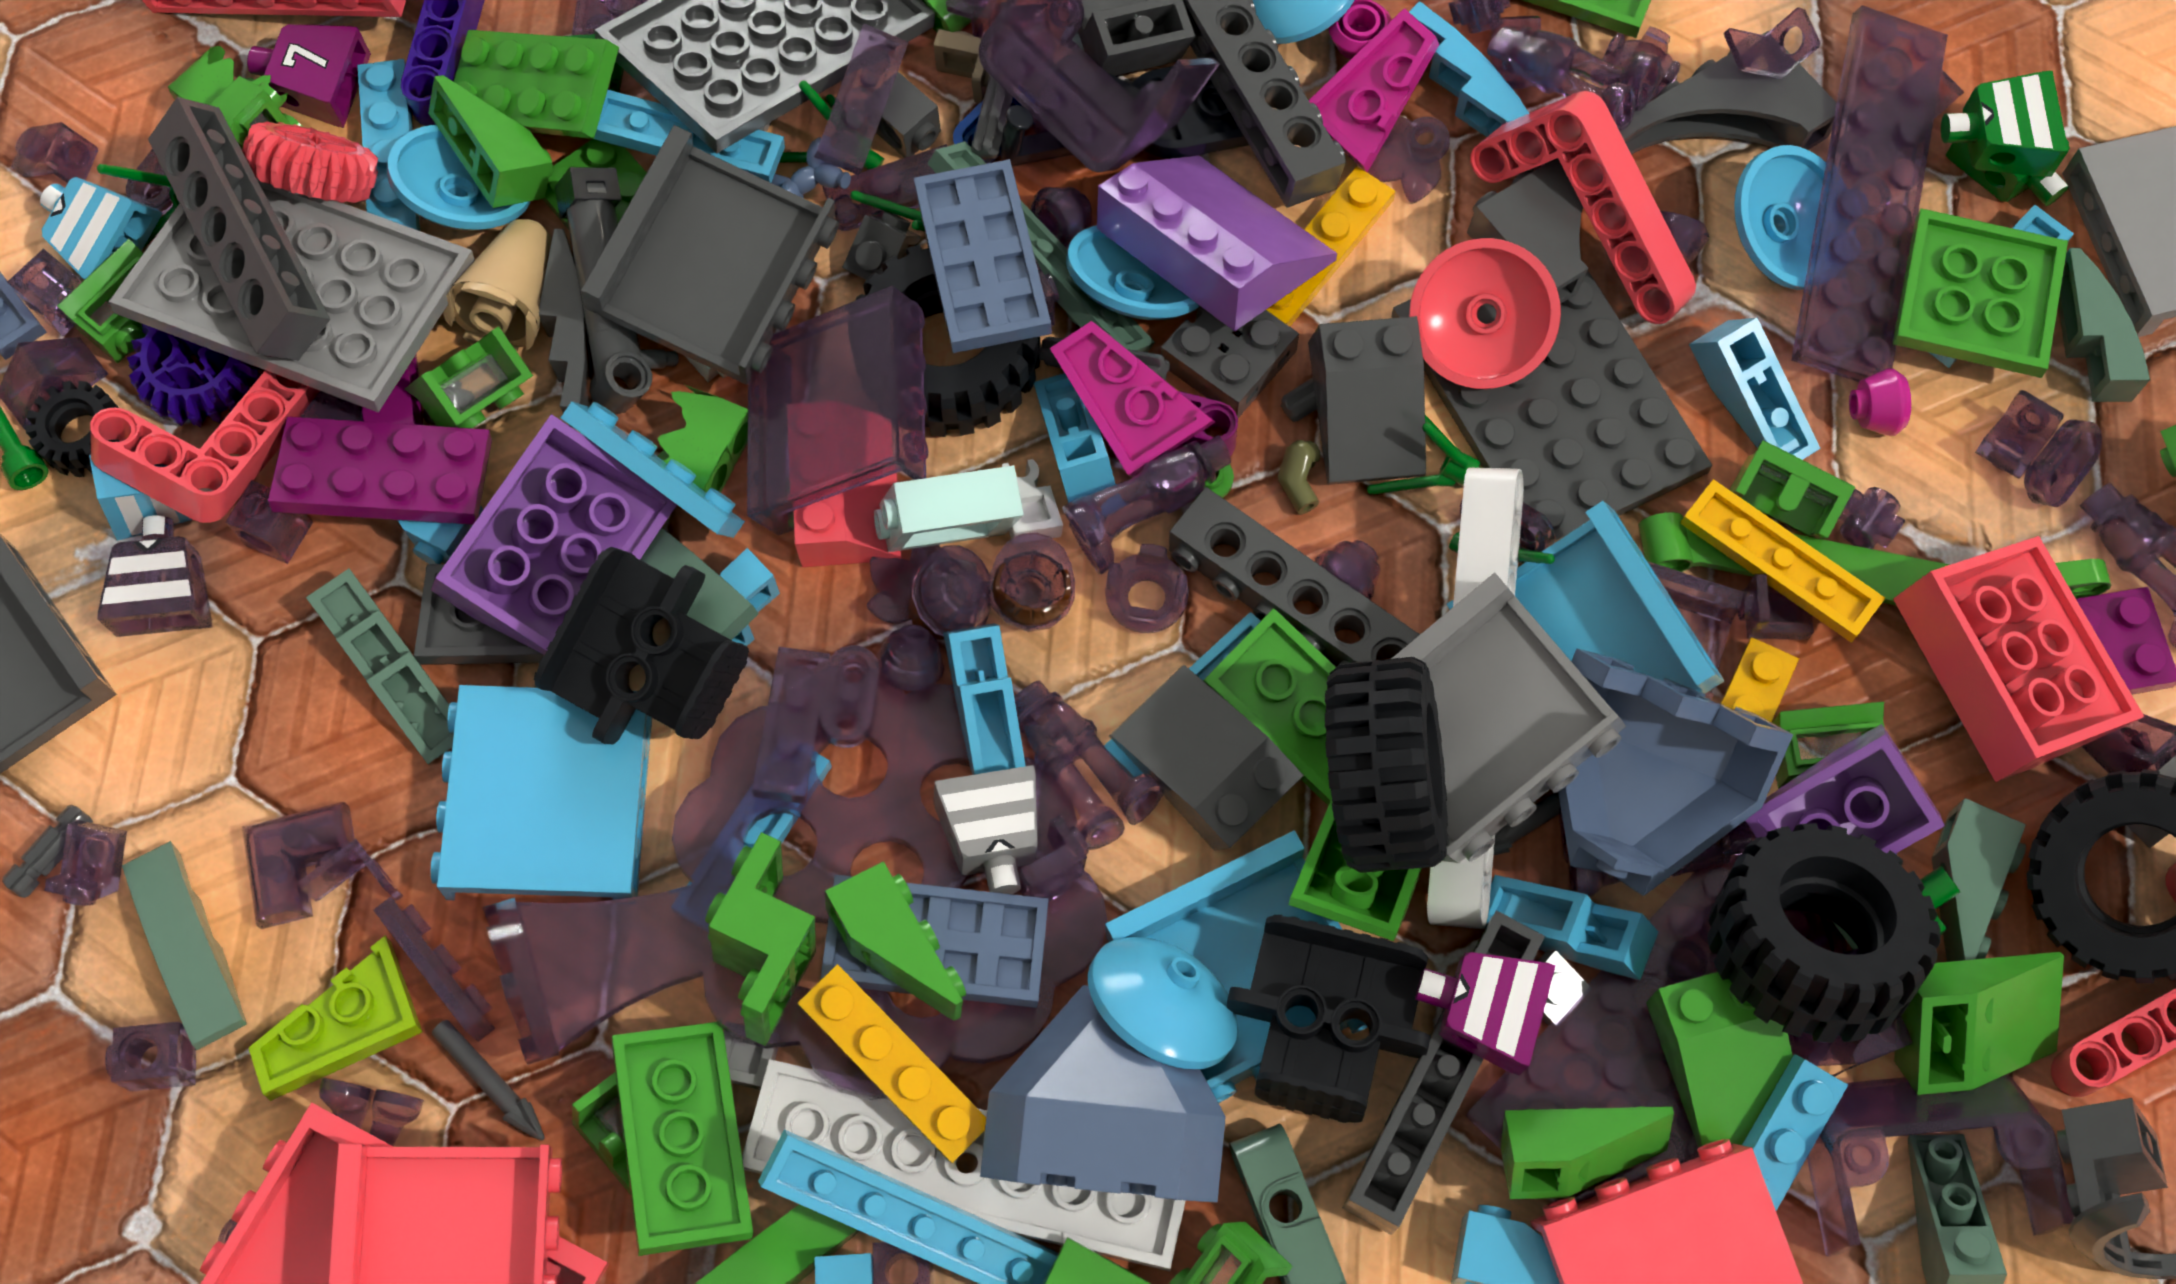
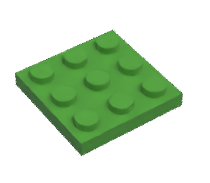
[1892,208,2068,378]

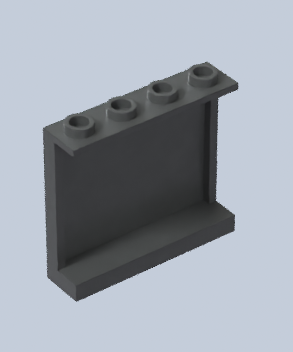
[581,125,839,385]
[0,534,117,774]

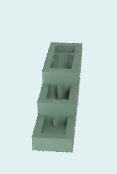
[640,528,759,640]
[306,568,454,764]
[122,841,247,1050]

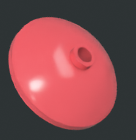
[1409,238,1561,389]

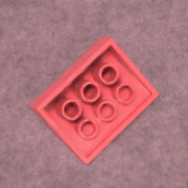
[1893,536,2144,782]

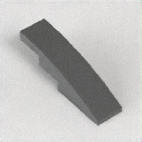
[539,229,594,428]

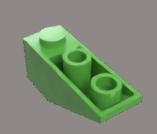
[825,861,966,1021]
[1500,1106,1674,1199]

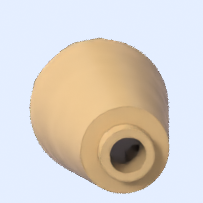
[443,219,552,351]

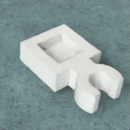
[1002,459,1063,544]

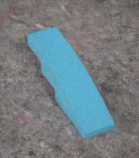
[1409,1,1529,137]

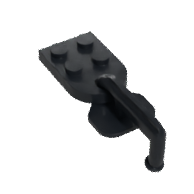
[1000,61,1249,166]

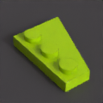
[248,936,423,1101]

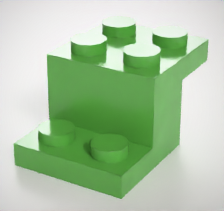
[705,832,816,1046]

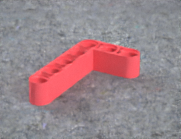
[1470,91,1696,324]
[90,370,325,523]
[2051,862,2176,1097]

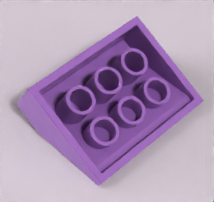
[1097,155,1337,331]
[431,414,677,655]

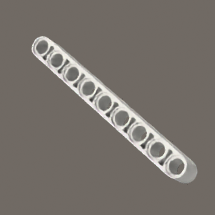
[1427,468,1524,929]

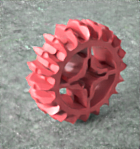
[242,121,378,203]

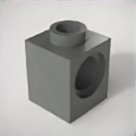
[864,72,941,160]

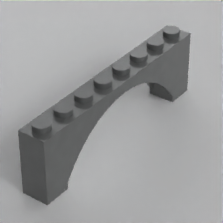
[1467,31,1843,303]

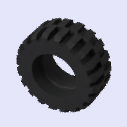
[851,244,1041,437]
[1325,657,1448,873]
[2026,769,2176,983]
[1707,823,1941,1043]

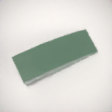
[2058,248,2150,402]

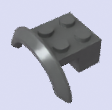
[1067,0,1195,76]
[2057,1098,2176,1279]

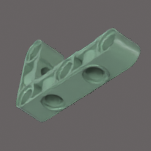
[1229,1123,1347,1284]

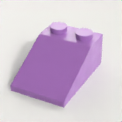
[1745,724,1945,854]

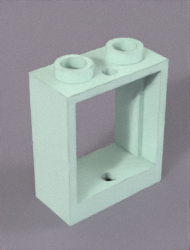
[874,465,1024,553]

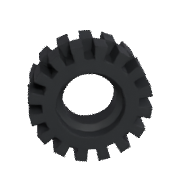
[25,380,120,477]

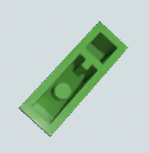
[428,75,553,208]

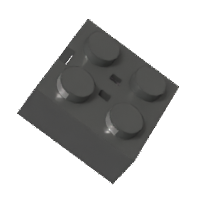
[1161,306,1299,418]

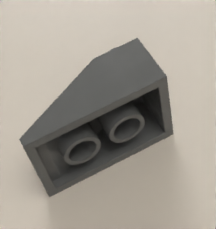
[1308,316,1426,485]
[1109,665,1304,850]

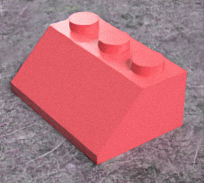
[790,403,902,567]

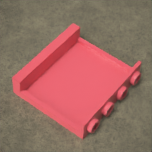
[1530,1139,1803,1284]
[329,1144,562,1284]

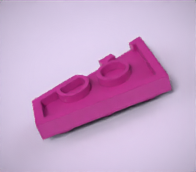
[1309,8,1439,173]
[1050,321,1215,477]

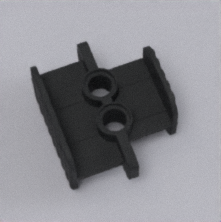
[534,547,749,745]
[1227,915,1431,1123]

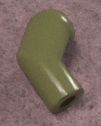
[1278,440,1321,515]

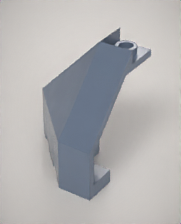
[1558,648,1793,896]
[980,985,1226,1202]

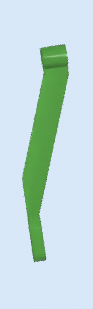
[1638,512,2112,605]

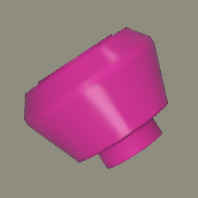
[1329,0,1392,60]
[1849,368,1911,436]

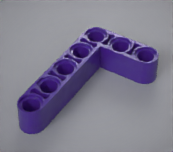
[400,0,485,126]

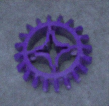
[127,324,261,428]

